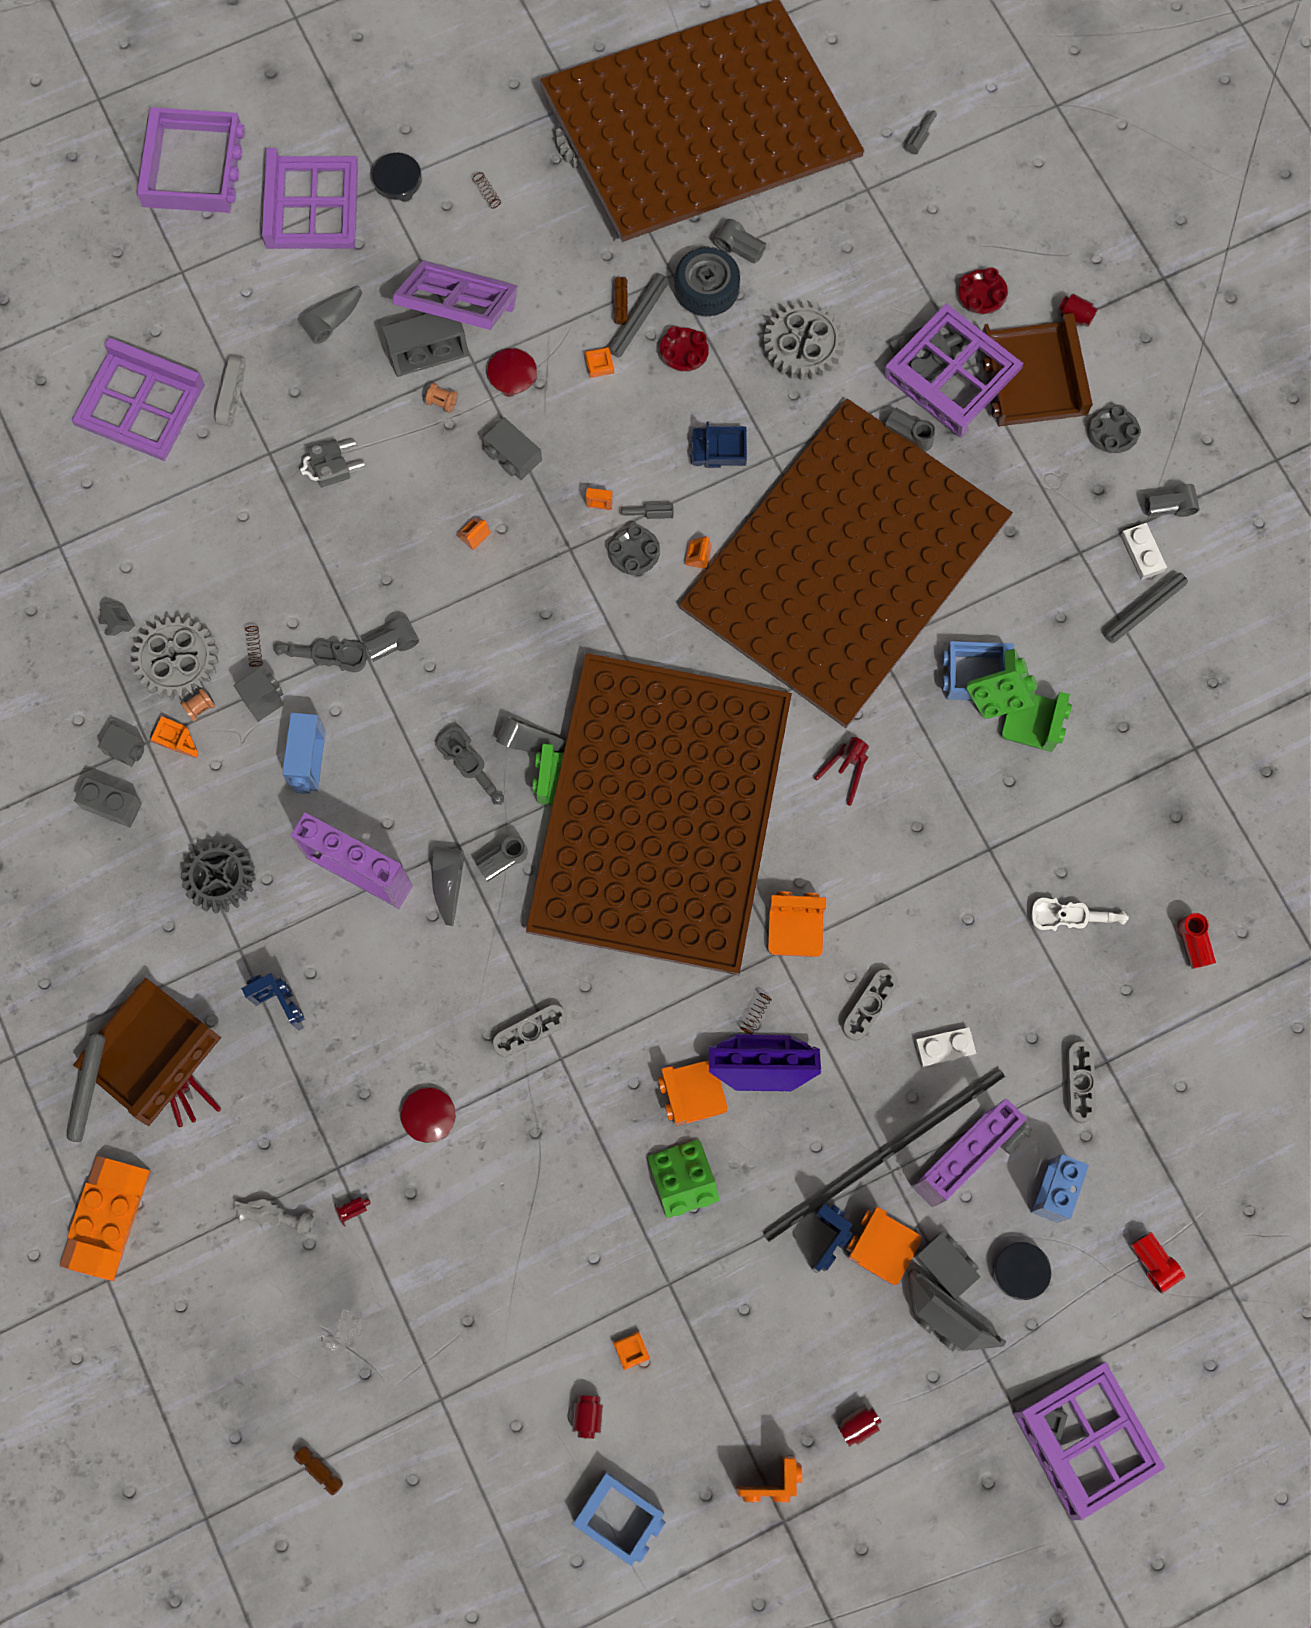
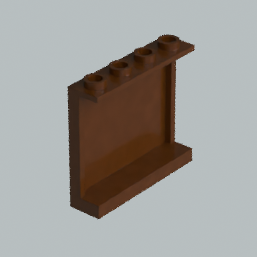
[982,313,1093,427]
[73,977,222,1127]

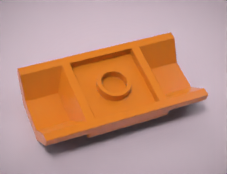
[59,1156,151,1281]

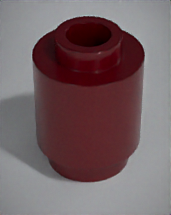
[1059,293,1098,327]
[572,1395,603,1439]
[837,1405,882,1447]

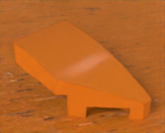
[150,716,198,758]

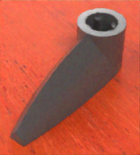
[300,286,362,344]
[496,716,567,753]
[433,847,464,926]

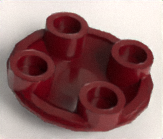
[958,267,1008,314]
[660,326,709,372]
[488,348,537,397]
[401,1087,456,1143]

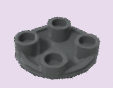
[1089,405,1141,453]
[609,524,660,575]

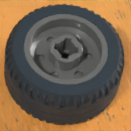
[675,247,740,317]

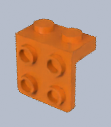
[768,891,826,957]
[657,1060,728,1127]
[846,1206,922,1285]
[736,1456,802,1502]

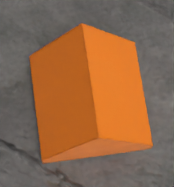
[457,518,491,550]
[685,536,712,569]

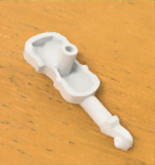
[1031,898,1129,931]

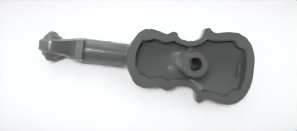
[274,640,367,673]
[436,727,504,805]

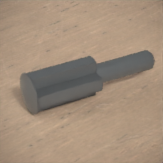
[905,110,937,155]
[621,503,674,519]

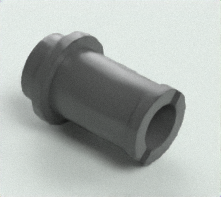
[1000,1122,1032,1155]

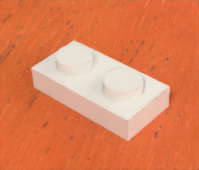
[1121,523,1167,580]
[915,1027,977,1067]

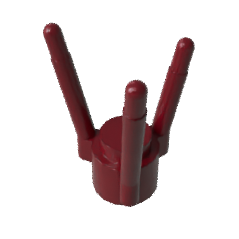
[814,737,869,806]
[170,1075,221,1128]

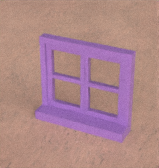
[262,148,359,249]
[393,261,518,330]
[885,304,1023,438]
[72,338,205,461]
[1013,1362,1166,1521]

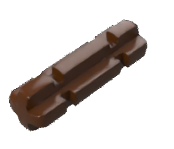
[614,277,628,325]
[294,1446,343,1496]

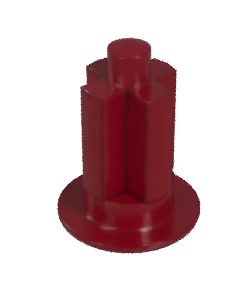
[334,1196,371,1227]

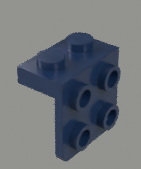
[241,973,305,1031]
[811,1203,853,1273]

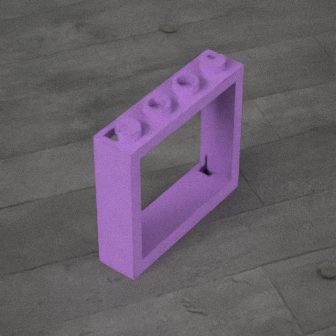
[137,107,245,213]
[290,812,413,909]
[912,1098,1027,1207]

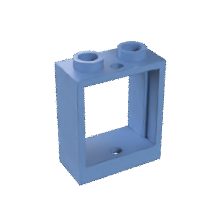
[942,641,1014,700]
[282,713,326,794]
[1031,1154,1089,1223]
[573,1472,666,1566]

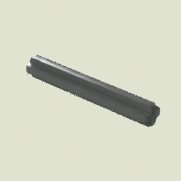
[609,274,669,358]
[1105,573,1188,643]
[66,1033,106,1142]

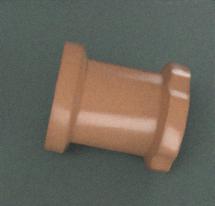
[425,383,458,413]
[180,688,216,722]

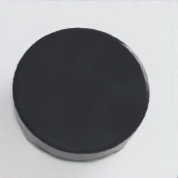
[372,152,422,202]
[993,1242,1052,1300]

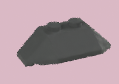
[908,1268,1007,1352]

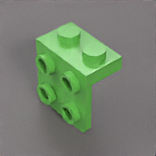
[967,648,1037,719]
[1002,692,1072,752]
[532,744,564,805]
[648,1140,720,1218]

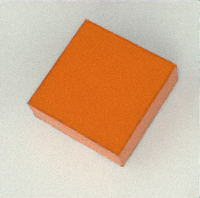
[585,347,615,378]
[586,488,613,510]
[613,1332,650,1370]

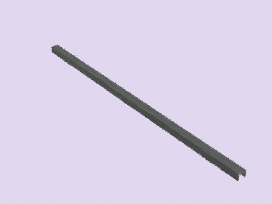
[765,1070,1006,1242]

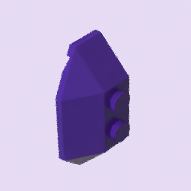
[709,1035,821,1092]

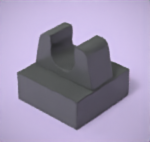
[98,603,135,636]

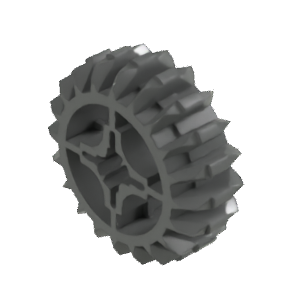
[181,841,256,913]

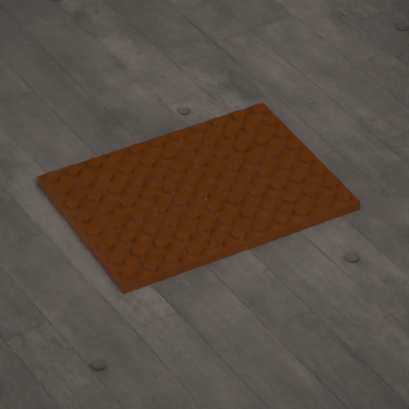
[540,0,865,242]
[679,398,1013,728]
[526,653,792,975]

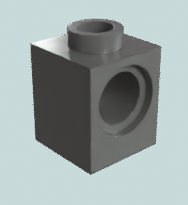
[97,724,145,767]

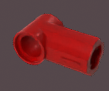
[1177,913,1216,969]
[1130,1232,1186,1294]

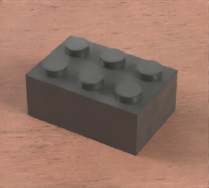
[382,306,469,377]

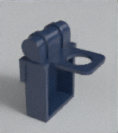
[690,422,747,468]

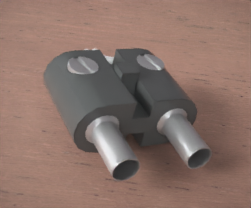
[300,439,365,488]

